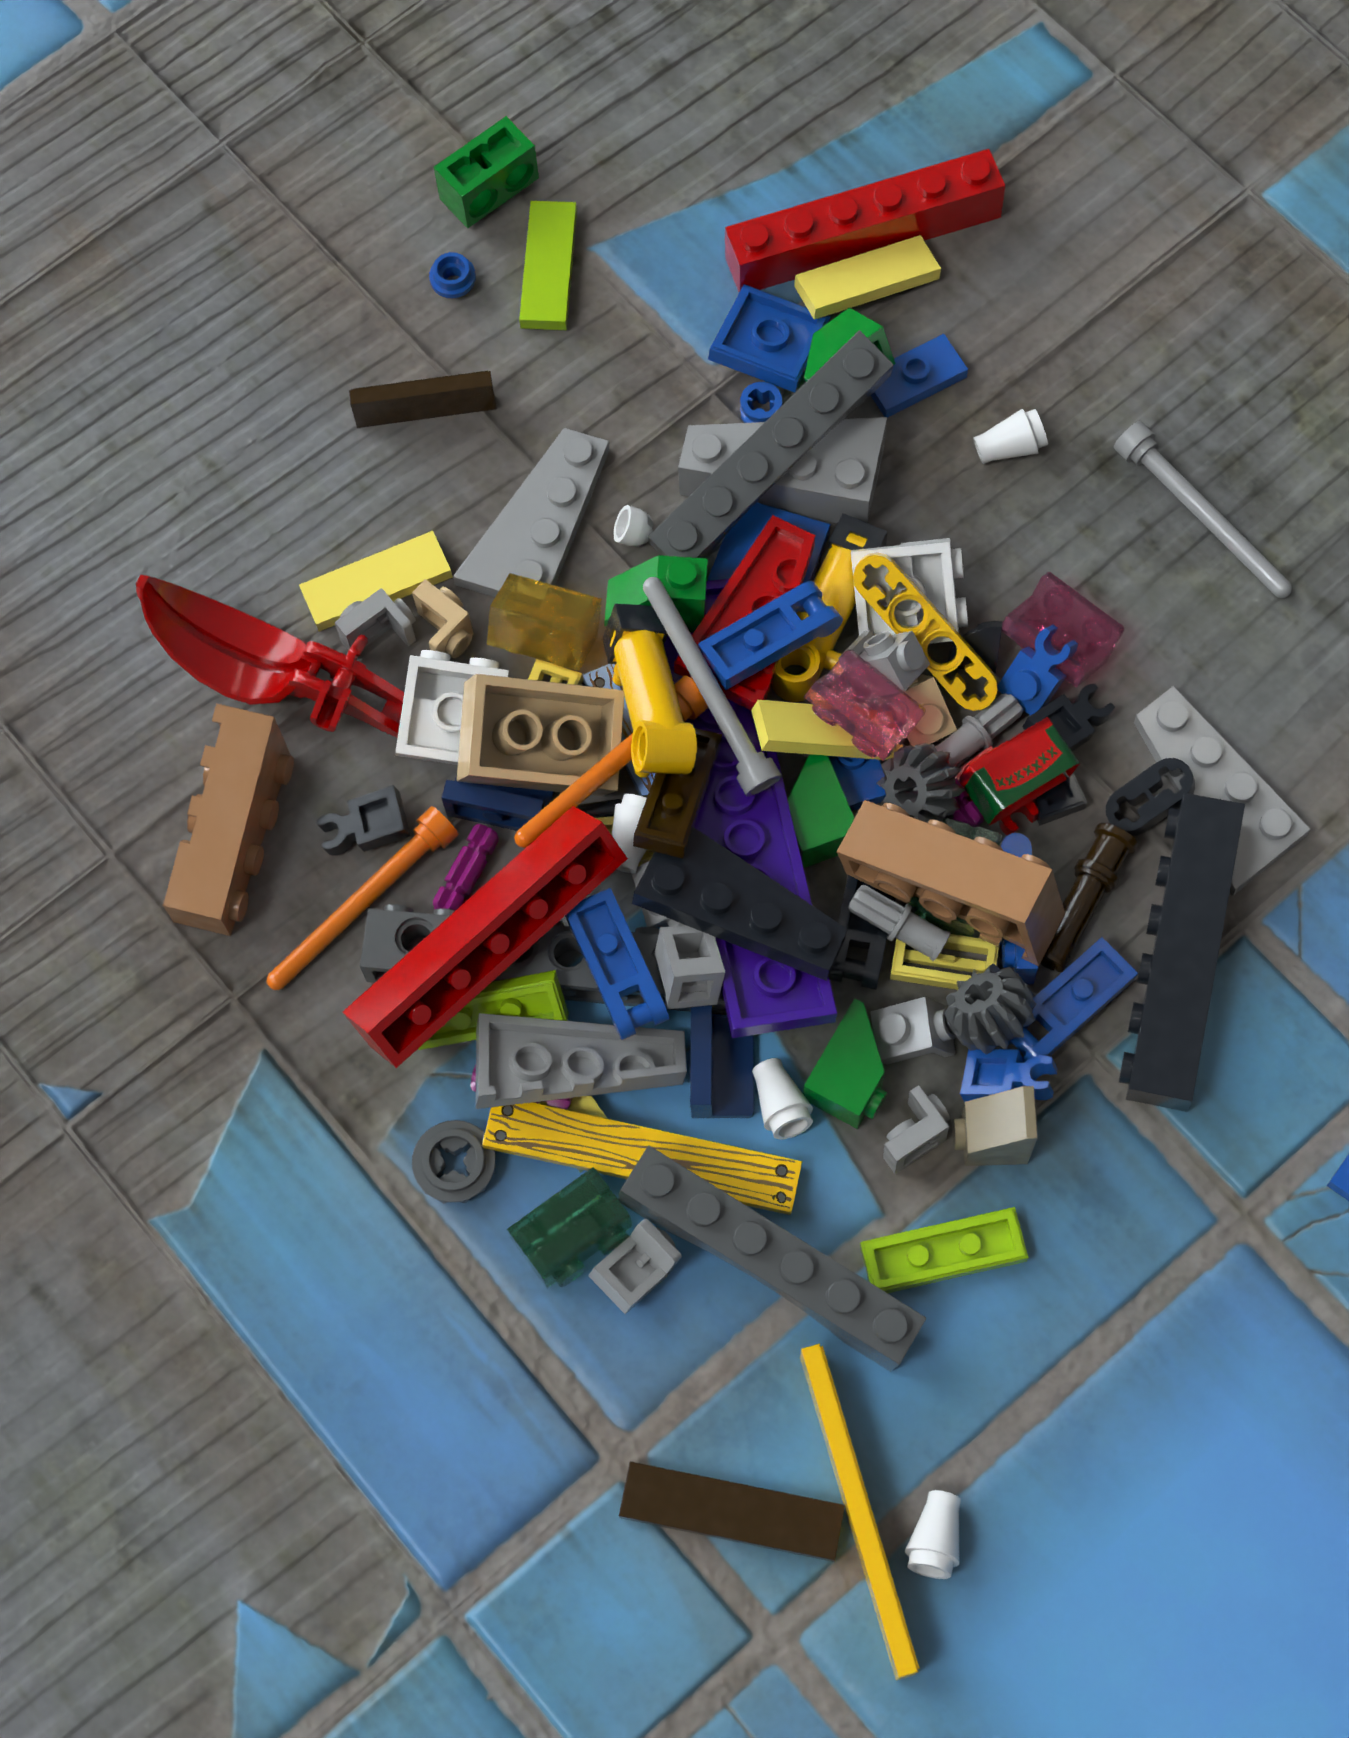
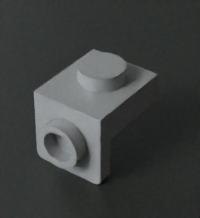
[335,588,416,650]
[871,997,956,1064]
[588,1219,682,1314]

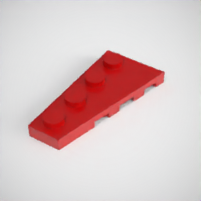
[674,515,815,710]

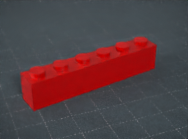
[725,149,1006,292]
[342,806,628,1068]

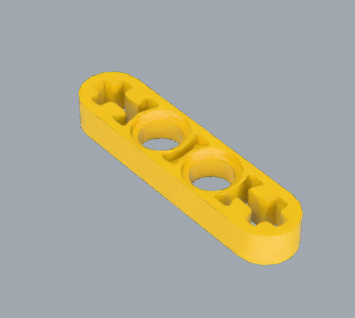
[853,552,998,711]

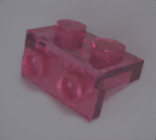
[1002,572,1124,688]
[804,650,926,761]

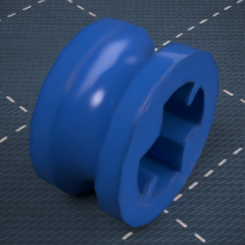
[740,382,783,423]

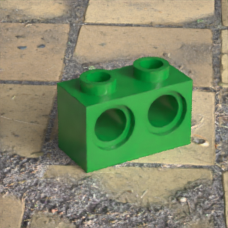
[433,116,539,229]

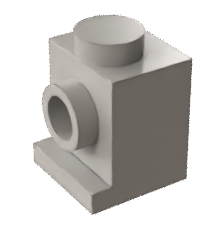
[838,630,930,699]
[654,924,725,1009]

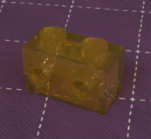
[487,573,602,671]

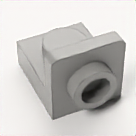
[883,1085,950,1174]

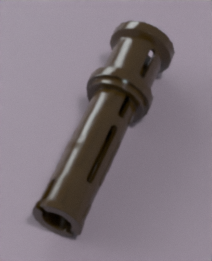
[1040,823,1138,972]

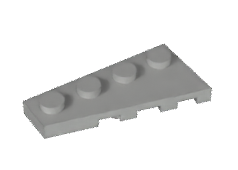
[453,428,610,613]
[1134,686,1310,896]
[475,1013,687,1109]

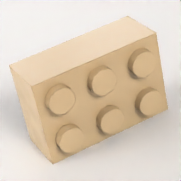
[457,674,624,796]

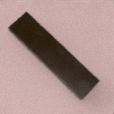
[619,1461,845,1562]

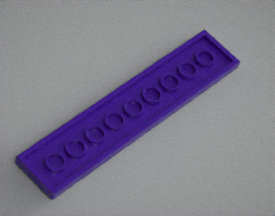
[664,578,837,1038]

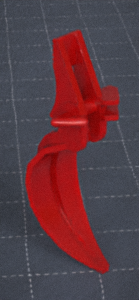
[136,575,404,738]

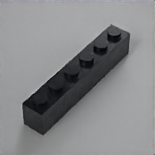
[1119,793,1245,1112]

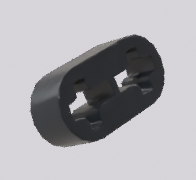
[1106,758,1195,837]

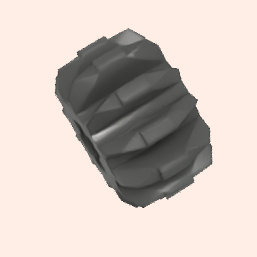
[876,743,965,823]
[944,964,1036,1055]

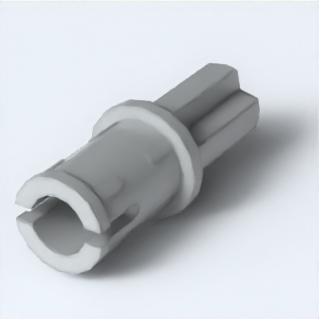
[935,693,1023,768]
[848,885,950,961]

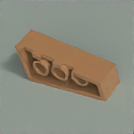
[163,703,294,936]
[837,800,1065,966]

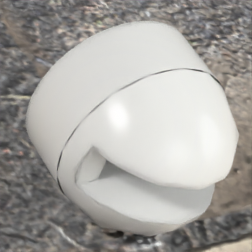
[614,505,653,547]

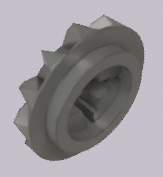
[412,1120,495,1204]

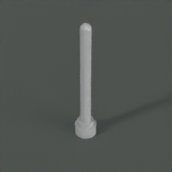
[1113,421,1292,598]
[643,577,782,796]

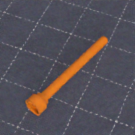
[514,676,709,848]
[267,806,459,990]

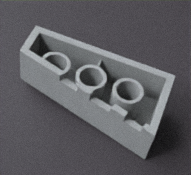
[678,417,887,523]

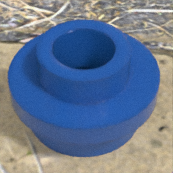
[429,252,476,298]

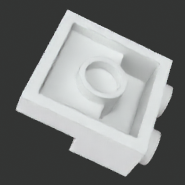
[851,538,968,643]
[395,650,509,765]

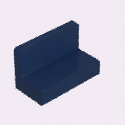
[441,775,555,831]
[690,1005,754,1118]

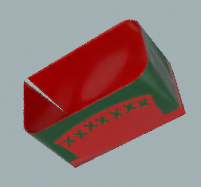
[959,717,1081,826]

